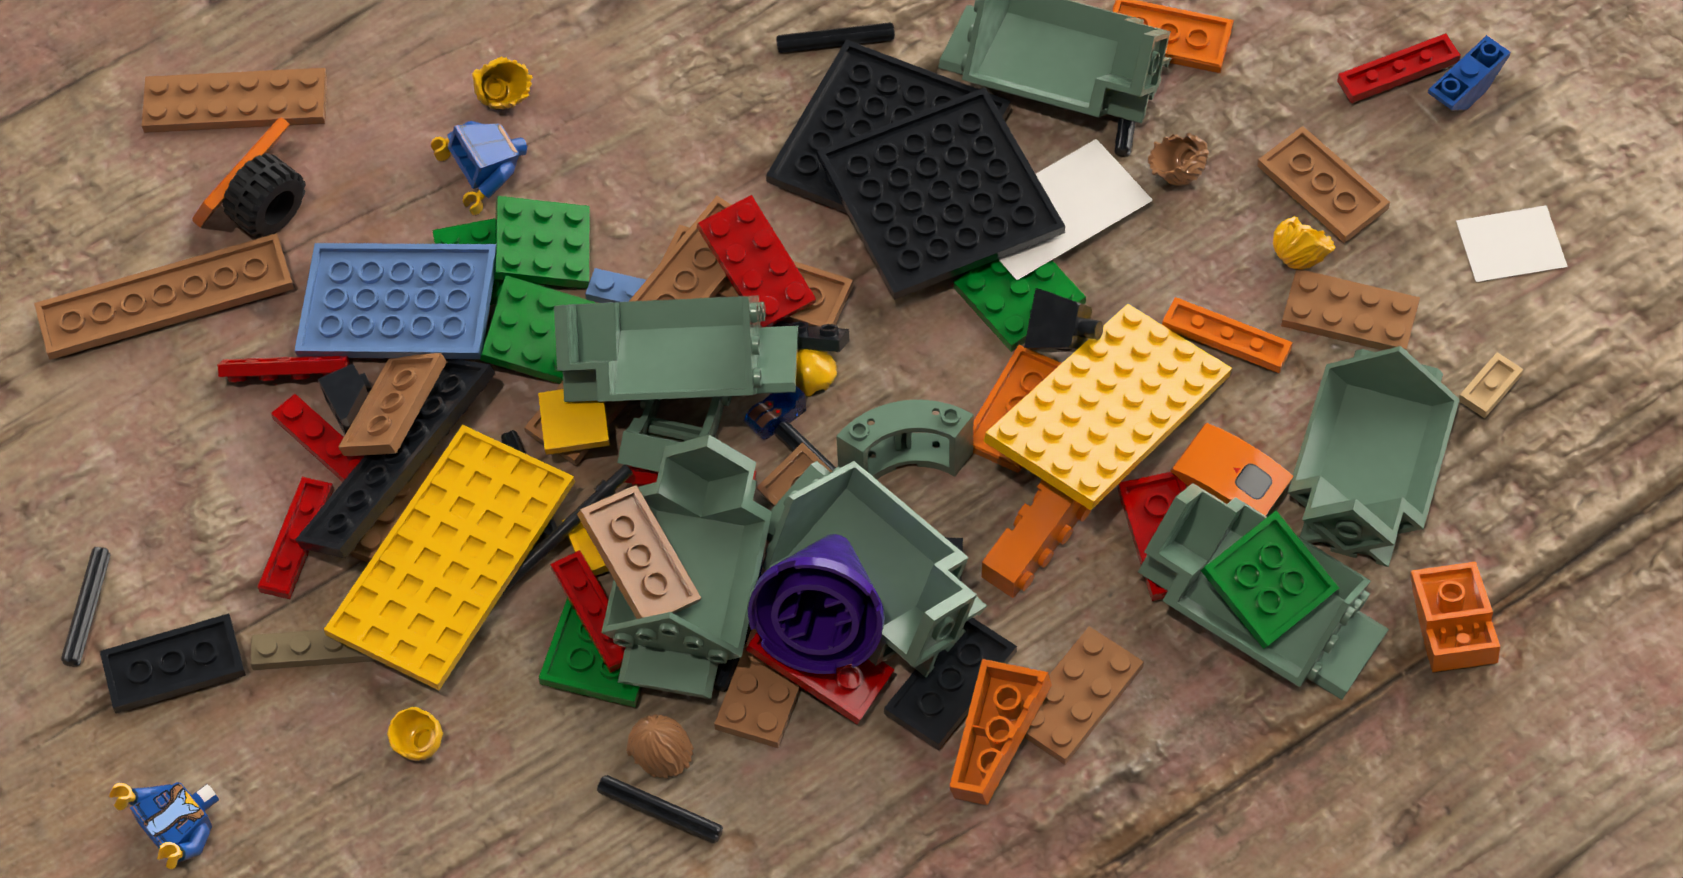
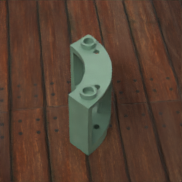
[617,396,732,472]
[836,400,974,480]

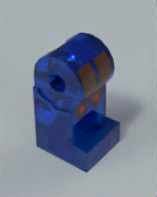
[744,386,806,440]

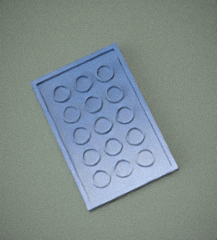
[294,243,496,359]

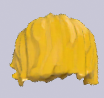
[472,56,533,110]
[1273,216,1335,269]

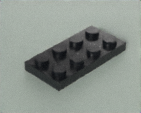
[100,613,246,714]
[884,618,1017,750]

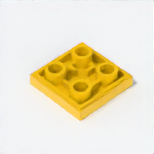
[538,389,610,455]

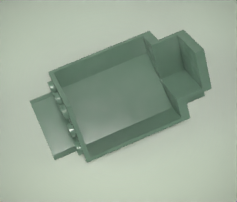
[938,0,1172,123]
[554,296,799,402]
[1288,346,1460,567]
[601,435,772,699]
[762,461,988,677]
[1138,483,1389,700]

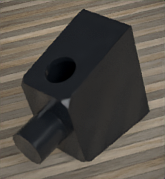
[1024,288,1103,352]

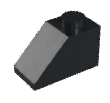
[318,364,372,435]

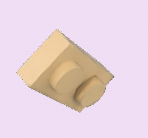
[1459,352,1523,418]

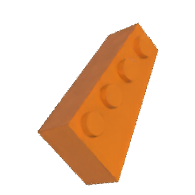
[981,479,1091,598]
[949,659,1052,805]

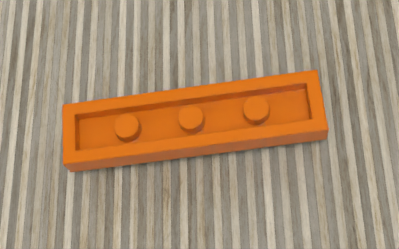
[1162,297,1293,373]

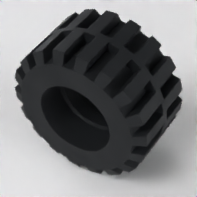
[223,153,306,238]

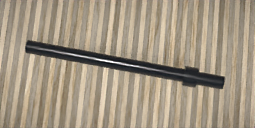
[499,464,633,599]

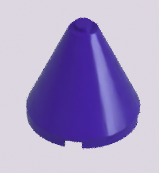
[748,534,884,674]

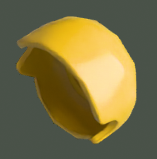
[795,349,837,397]
[387,707,443,761]

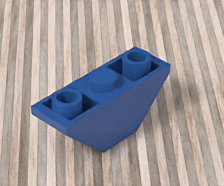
[1428,35,1511,110]

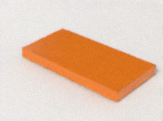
[1113,0,1234,73]
[192,117,290,228]
[973,345,1062,473]

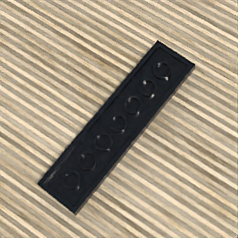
[295,359,496,559]

